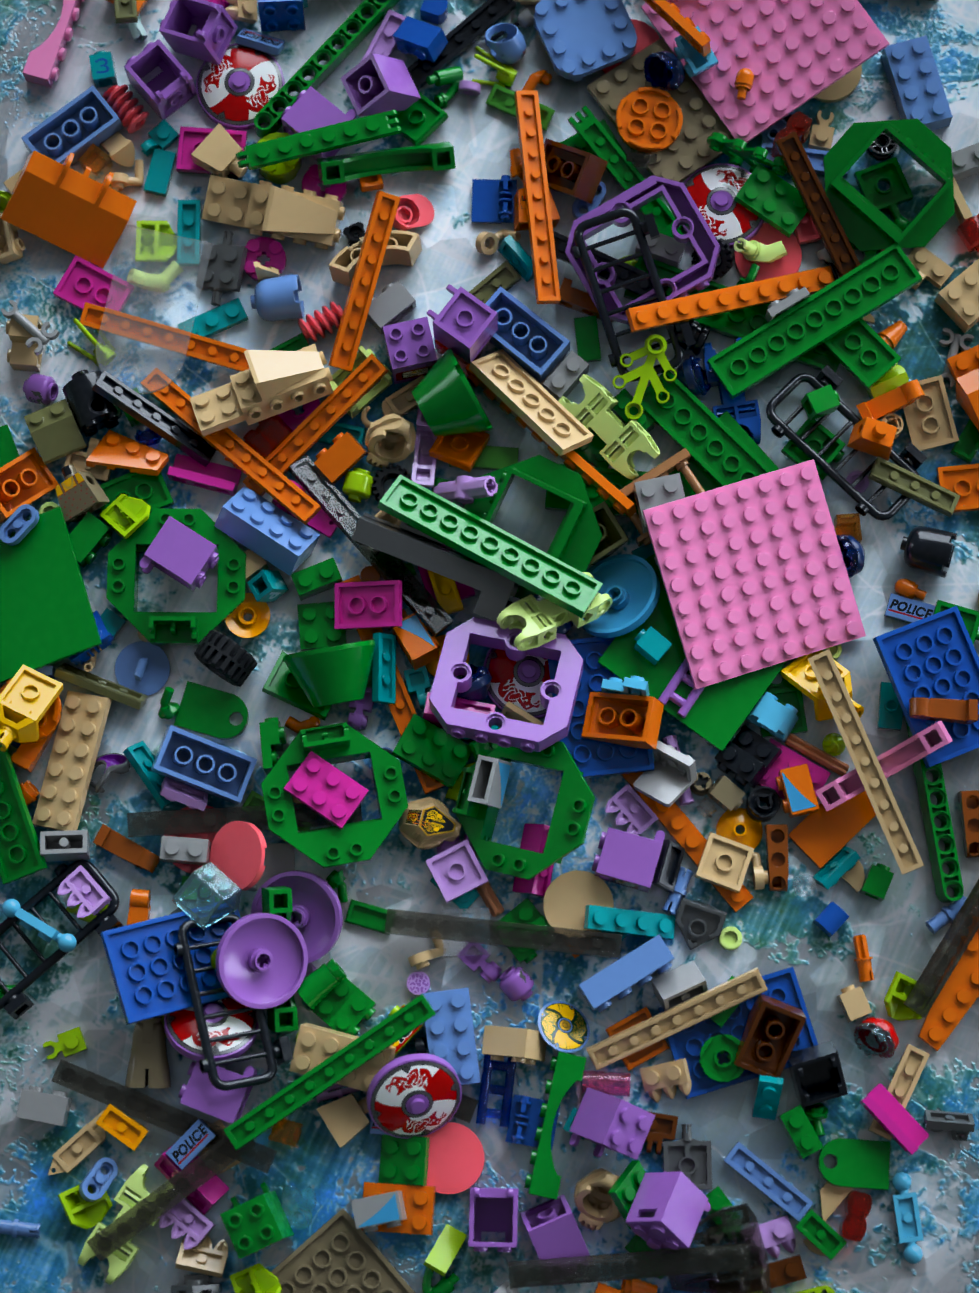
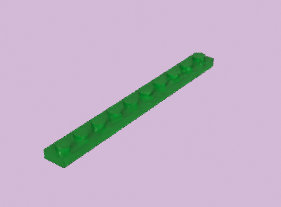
[224,994,436,1150]

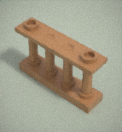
[609,447,705,547]

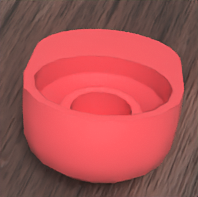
[393,194,434,231]

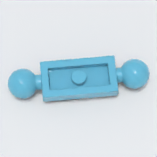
[2,899,77,952]
[891,1172,924,1264]

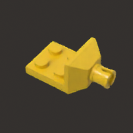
[781,650,864,721]
[0,665,63,752]

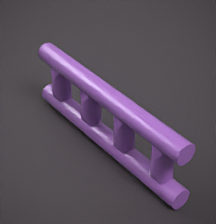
[658,658,705,718]

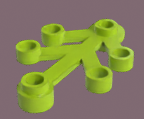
[612,334,677,420]

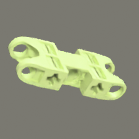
[558,374,660,481]
[496,572,613,651]
[78,1164,176,1285]

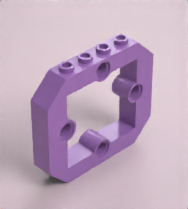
[565,175,720,325]
[429,617,583,752]

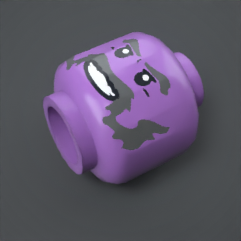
[23,373,59,405]
[499,966,534,1001]

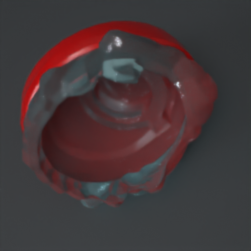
[854,1018,899,1058]

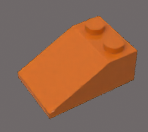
[0,448,59,524]
[582,692,664,750]

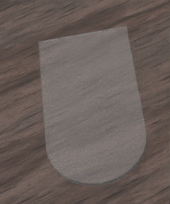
[96,225,213,394]

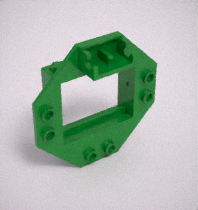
[823,119,955,251]
[464,455,603,599]
[106,508,246,645]
[261,722,408,868]
[452,741,595,880]

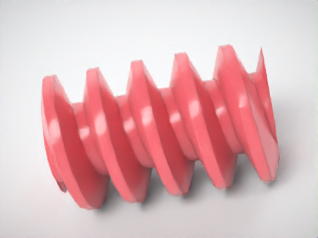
[102,84,149,134]
[298,302,343,344]

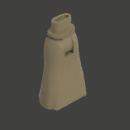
[125,1016,171,1089]

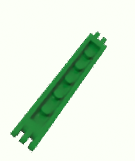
[568,106,684,238]
[235,110,402,170]

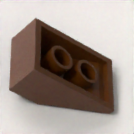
[544,138,608,204]
[734,993,807,1078]

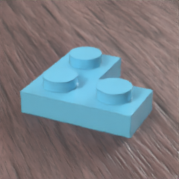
[601,676,650,696]

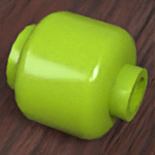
[342,468,374,503]

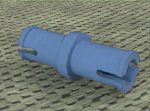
[662,867,694,915]
[925,896,971,934]
[0,1219,41,1239]

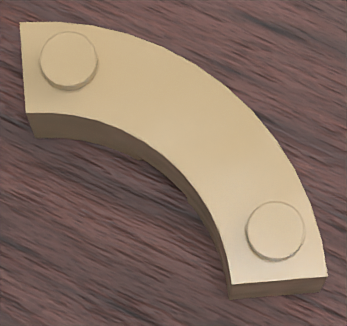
[329,230,422,287]

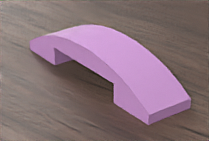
[411,406,438,488]

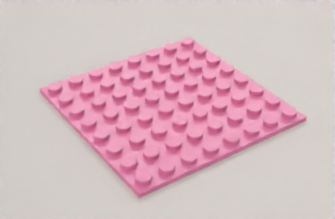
[641,0,889,143]
[642,459,866,690]

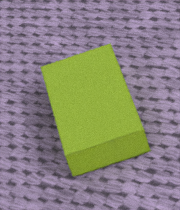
[423,1224,467,1277]

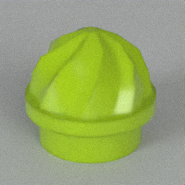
[822,733,845,756]

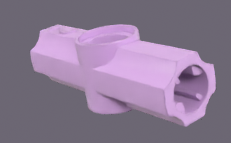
[433,475,498,504]

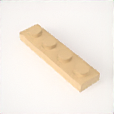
[868,1044,930,1141]

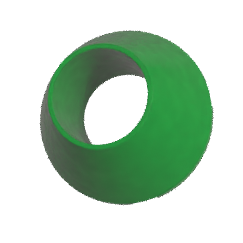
[412,348,493,437]
[283,640,376,708]

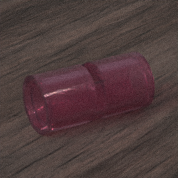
[582,1070,631,1097]

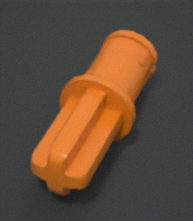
[853,935,875,982]

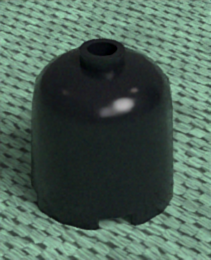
[900,526,957,578]

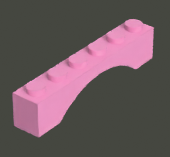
[23,0,85,88]
[815,721,953,811]

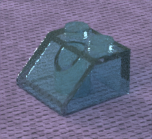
[172,862,242,929]

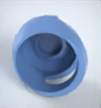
[485,23,526,65]

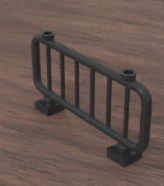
[572,208,696,382]
[766,365,927,521]
[0,859,124,1020]
[173,913,293,1091]

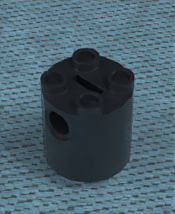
[62,370,122,437]

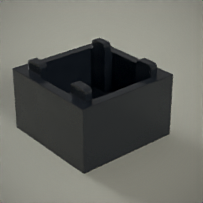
[787,1041,848,1107]

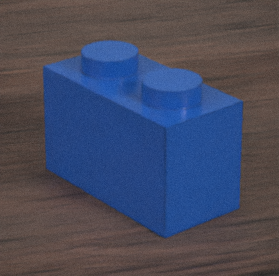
[393,16,448,62]

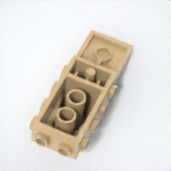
[202,174,346,250]
[189,344,334,437]

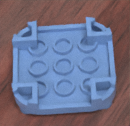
[534,0,637,82]

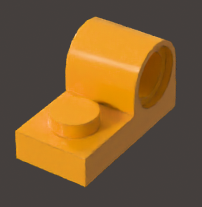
[96,1104,149,1151]

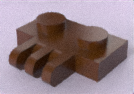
[641,1111,678,1155]

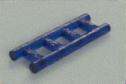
[476,1054,517,1128]

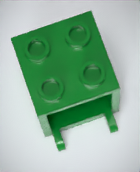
[220,1182,294,1259]

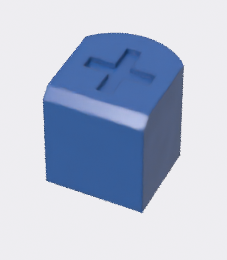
[420,0,448,25]
[813,901,849,937]

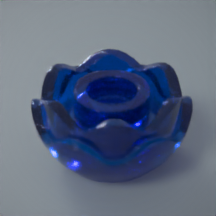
[134,428,162,446]

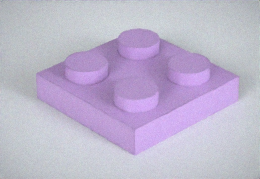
[425,839,489,903]

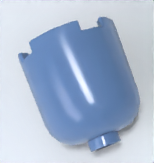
[250,274,304,321]

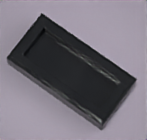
[652,840,685,892]

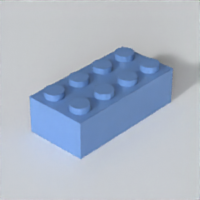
[881,35,953,131]
[21,85,123,168]
[485,286,570,383]
[214,486,320,576]
[150,725,257,805]
[578,935,674,1013]
[422,988,481,1086]

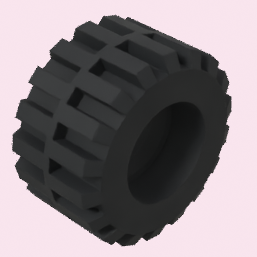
[194,630,257,687]

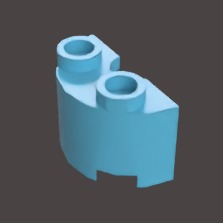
[674,26,719,78]
[746,692,798,742]

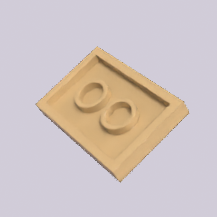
[897,375,959,451]

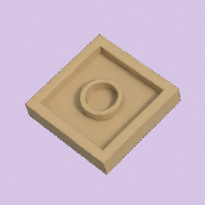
[694,832,754,893]

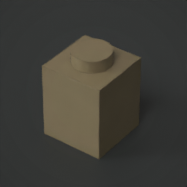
[705,775,746,812]

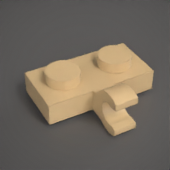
[908,247,954,290]
[64,437,111,482]

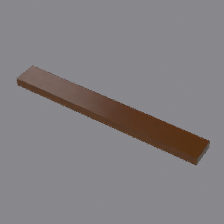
[774,131,861,277]

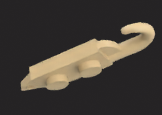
[361,375,424,428]
[48,1108,124,1175]

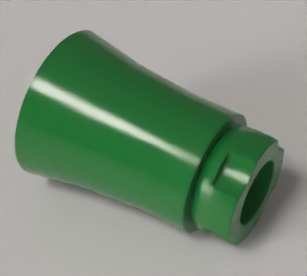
[297,959,347,1010]

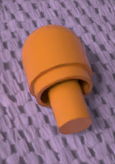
[735,68,754,100]
[894,578,927,600]

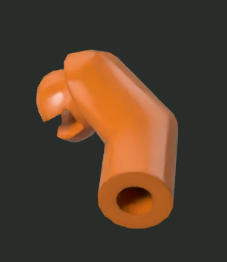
[522,69,553,90]
[285,716,320,734]

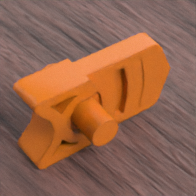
[510,148,523,180]

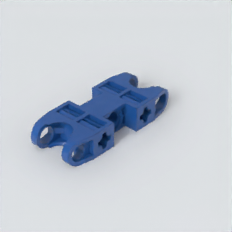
[703,338,761,444]

